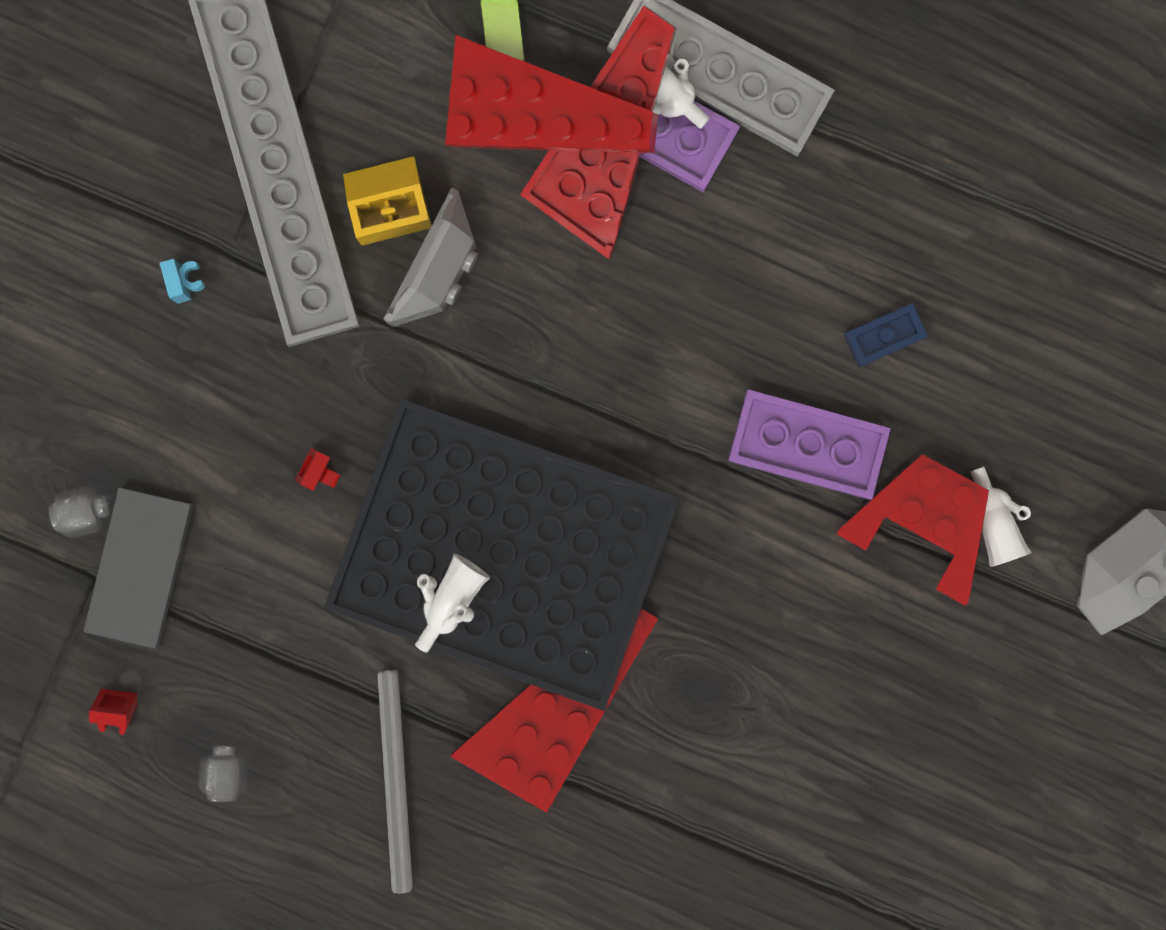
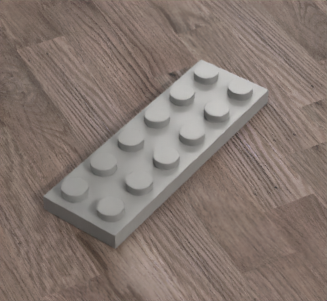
[607,0,835,157]

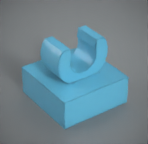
[160,259,205,303]

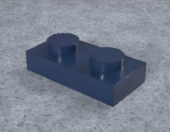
[844,303,928,368]

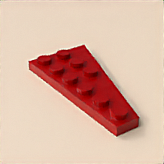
[520,6,677,259]
[445,35,658,153]
[450,609,658,813]

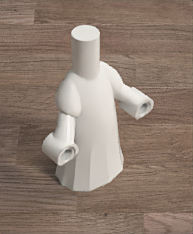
[653,59,710,129]
[971,467,1032,567]
[415,554,490,653]

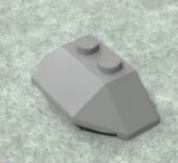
[383,187,478,327]
[1077,509,1166,635]

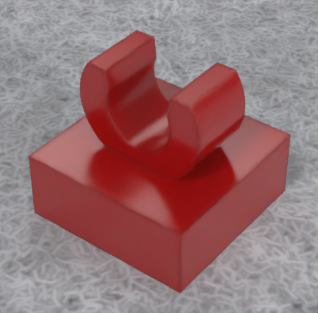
[295,448,340,491]
[89,689,138,735]

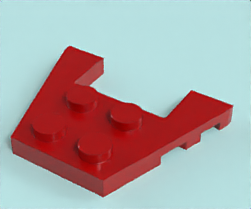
[837,454,989,606]

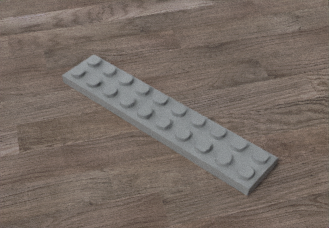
[188,0,360,347]

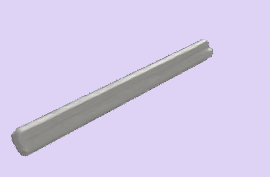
[377,670,413,894]

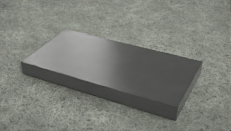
[84,488,193,649]

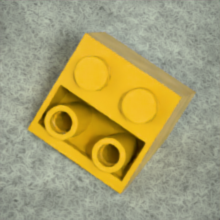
[343,156,432,246]

